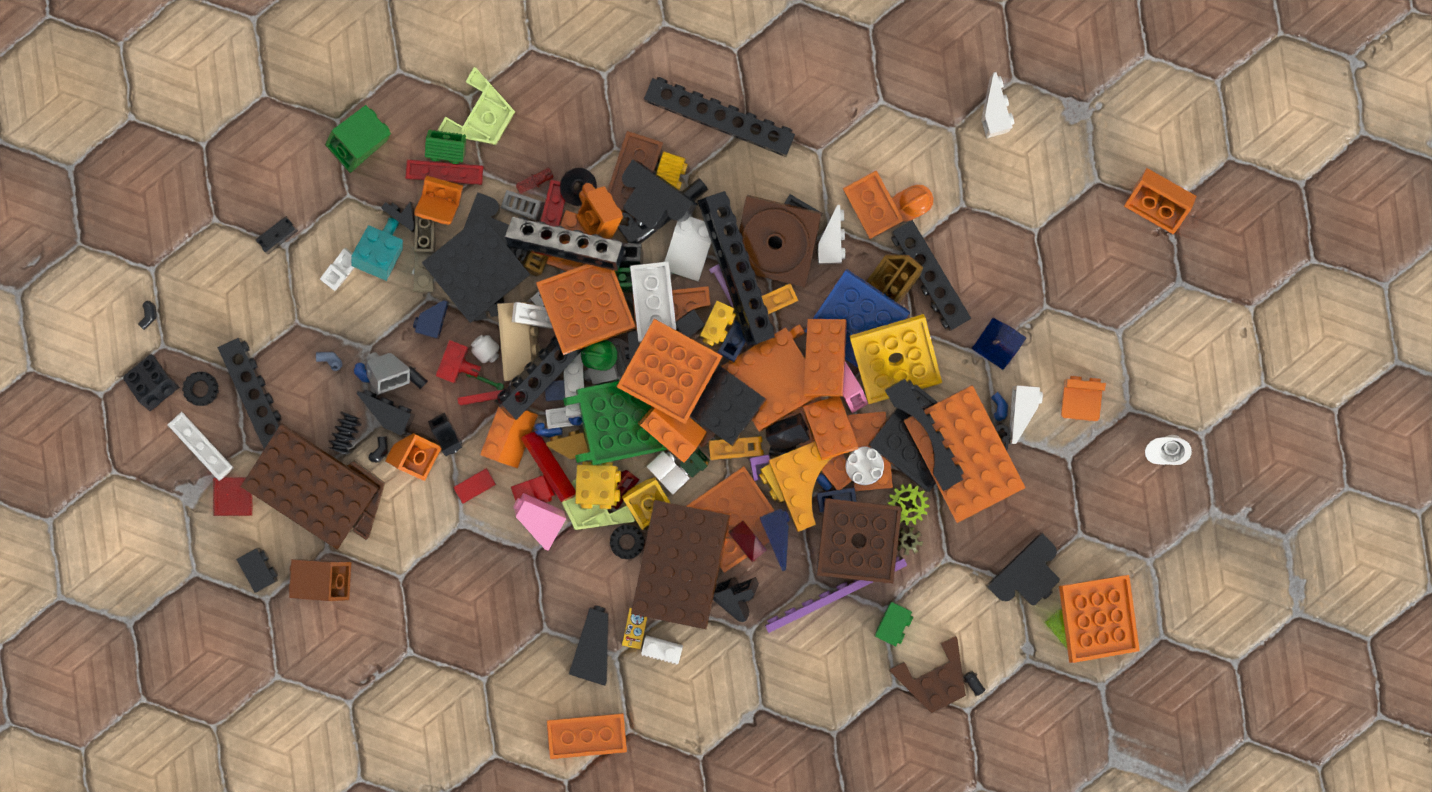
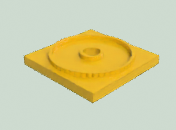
[850,314,942,404]

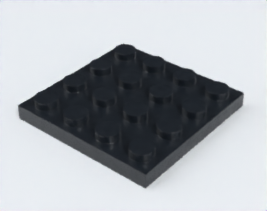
[422,215,530,323]
[868,384,938,492]

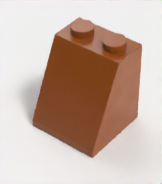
[289,559,351,601]

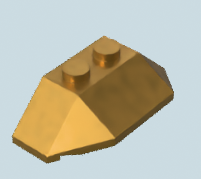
[866,254,923,304]

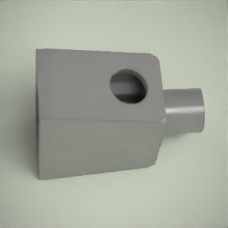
[583,344,626,385]
[367,352,410,395]

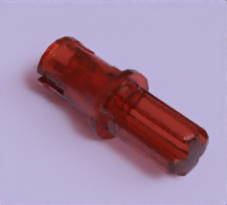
[516,167,554,194]

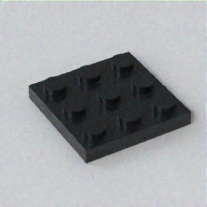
[690,365,767,446]

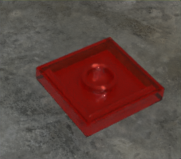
[213,477,253,516]

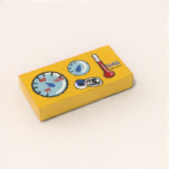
[622,608,647,649]

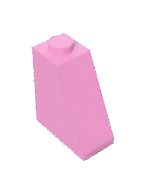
[843,362,868,413]
[513,493,566,551]

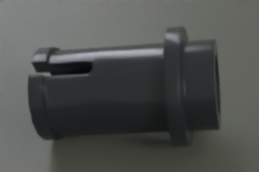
[409,366,428,390]
[963,670,986,696]

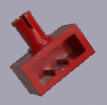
[436,340,481,384]

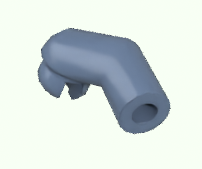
[316,352,342,371]

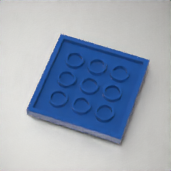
[804,269,910,367]

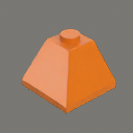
[385,433,441,481]

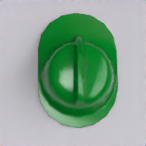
[581,340,617,371]

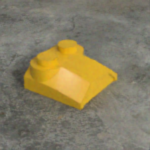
[622,477,670,530]

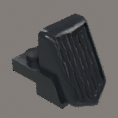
[713,577,759,622]

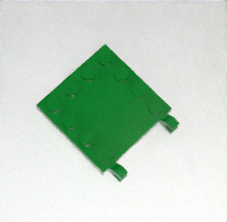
[563,381,667,466]

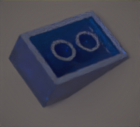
[759,508,790,571]

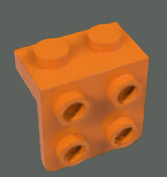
[414,175,463,225]
[1061,376,1106,421]

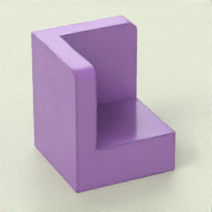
[749,455,770,481]

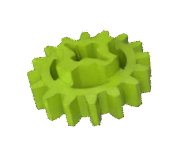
[887,484,929,525]

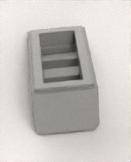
[501,190,545,221]

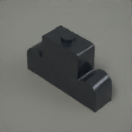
[622,159,698,230]
[464,192,512,249]
[986,533,1060,606]

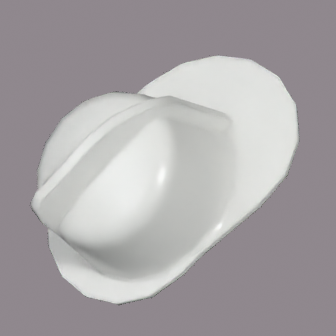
[1145,435,1192,465]

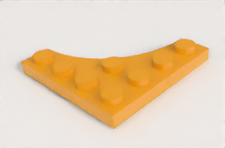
[768,442,833,532]

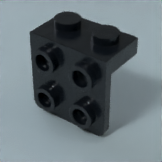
[123,354,180,411]

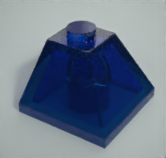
[971,317,1026,370]

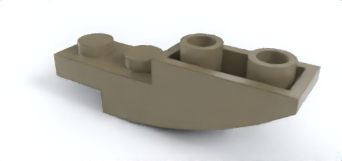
[413,216,436,293]

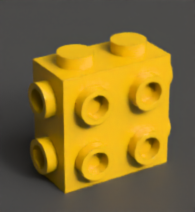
[700,301,736,347]
[575,462,621,509]

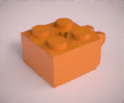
[576,183,623,239]

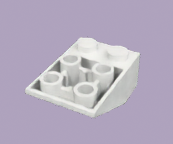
[981,72,1014,139]

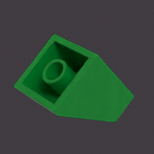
[325,105,391,173]

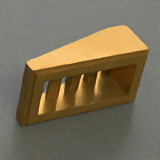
[522,250,549,276]

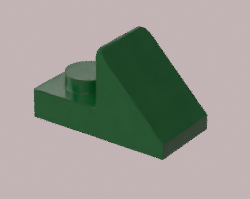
[680,447,710,477]

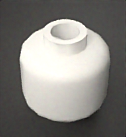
[471,335,500,363]

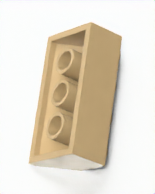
[497,302,542,381]

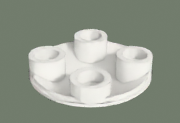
[846,447,884,485]

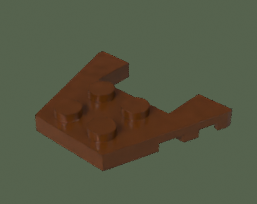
[347,460,385,540]
[889,636,966,713]

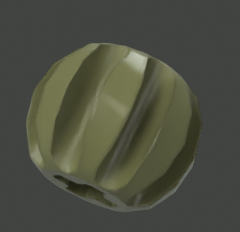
[897,527,923,556]

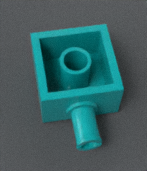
[351,218,403,281]

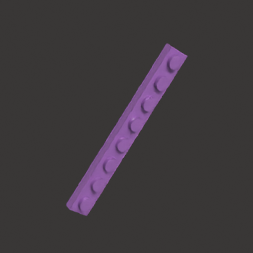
[765,556,907,633]

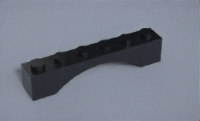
[884,378,964,491]

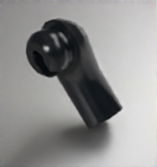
[138,301,157,330]

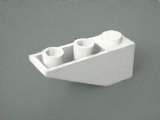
[817,205,845,265]

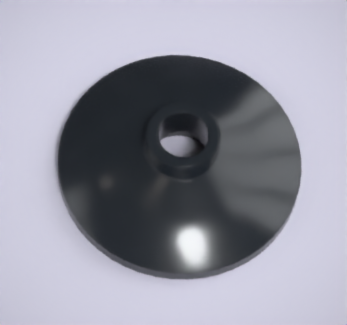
[560,168,597,206]

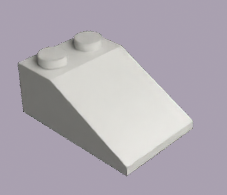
[665,217,712,282]
[1009,386,1043,444]

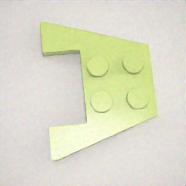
[437,67,515,145]
[562,464,635,530]

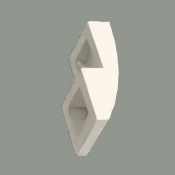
[320,248,355,291]

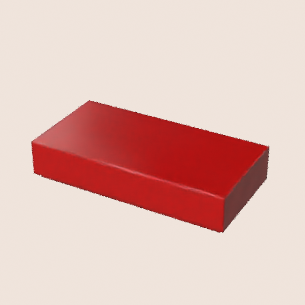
[453,468,496,504]

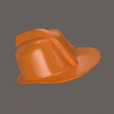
[892,184,934,222]

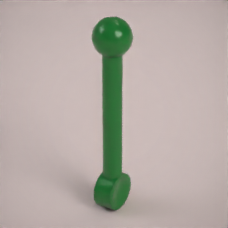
[466,374,504,390]

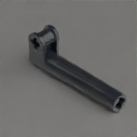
[618,178,709,244]

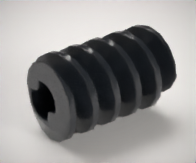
[328,411,362,455]

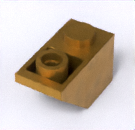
[546,430,589,460]

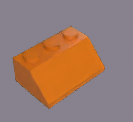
[1124,168,1197,235]
[480,406,538,469]
[638,406,706,463]

